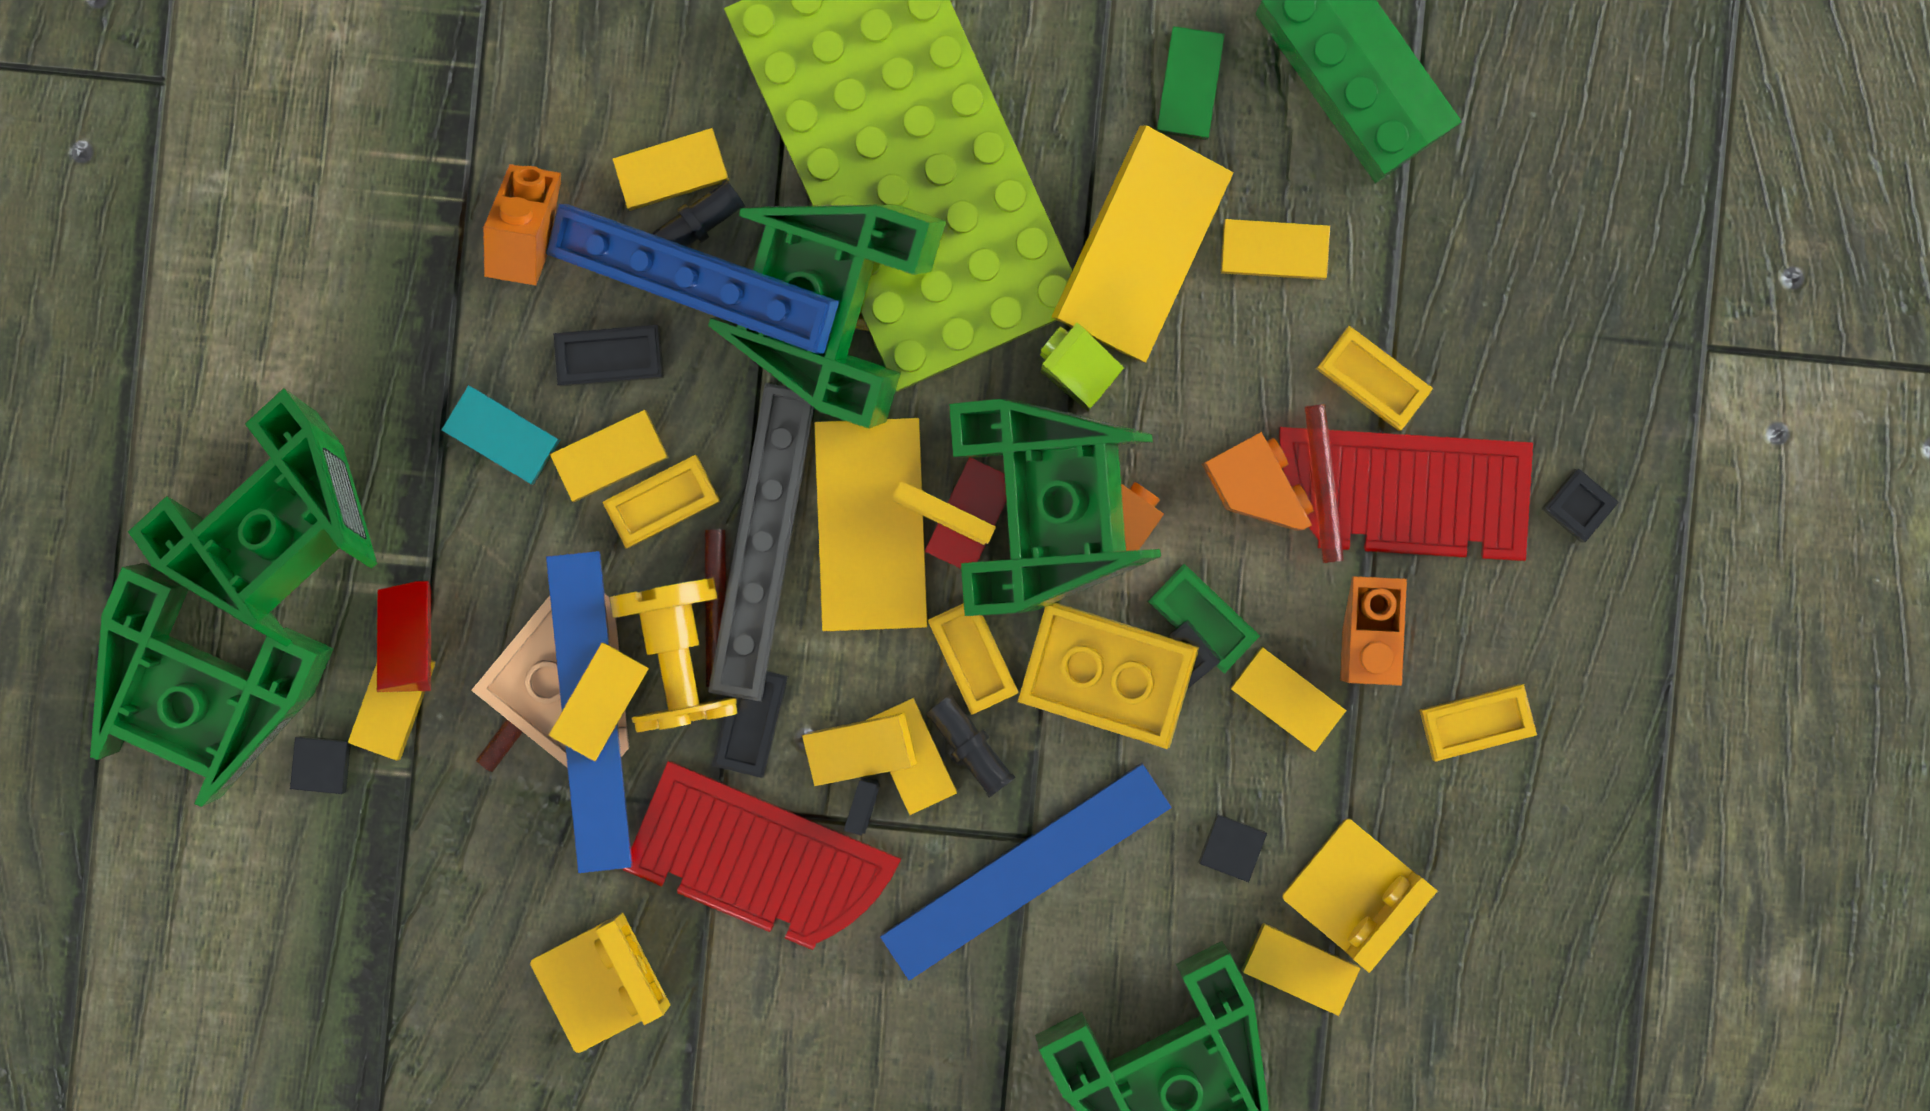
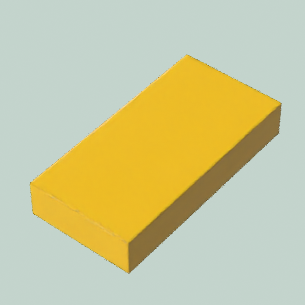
[612,128,729,211]
[1221,219,1330,280]
[1316,326,1433,431]
[550,410,669,502]
[602,455,721,549]
[892,480,996,545]
[927,603,1019,715]
[548,642,649,761]
[1230,647,1347,752]
[348,660,436,761]
[1419,684,1537,762]
[866,697,957,815]
[802,713,917,786]
[1242,923,1361,1016]

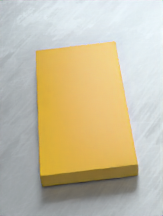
[1052,125,1234,363]
[814,418,927,631]

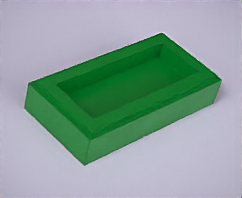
[1156,26,1225,140]
[1147,564,1260,674]

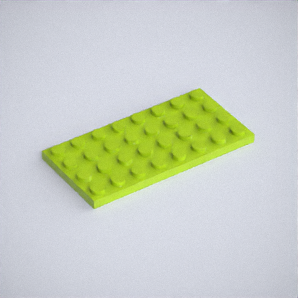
[724,0,1072,393]

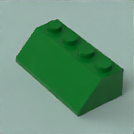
[1256,0,1462,184]

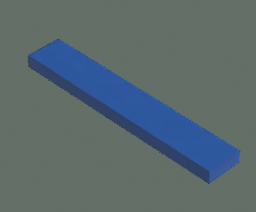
[546,204,839,353]
[546,551,632,873]
[880,763,1172,980]

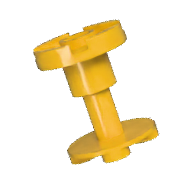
[609,578,737,732]

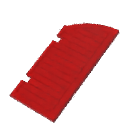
[1279,427,1533,561]
[623,761,901,950]

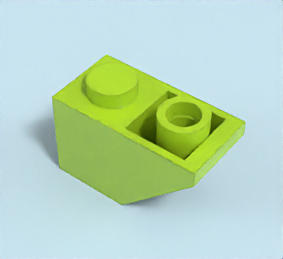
[1040,323,1124,412]

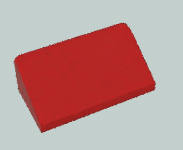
[377,581,431,692]

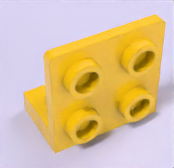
[1282,818,1438,973]
[530,913,670,1053]

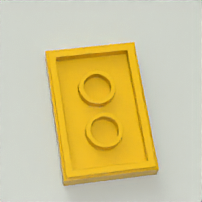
[1018,603,1199,749]

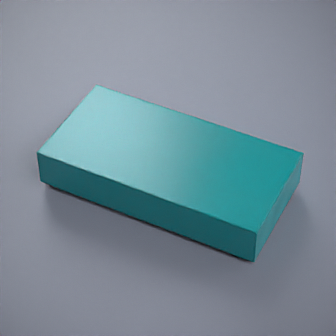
[442,385,561,485]

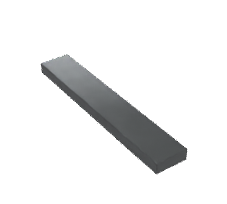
[708,383,815,702]

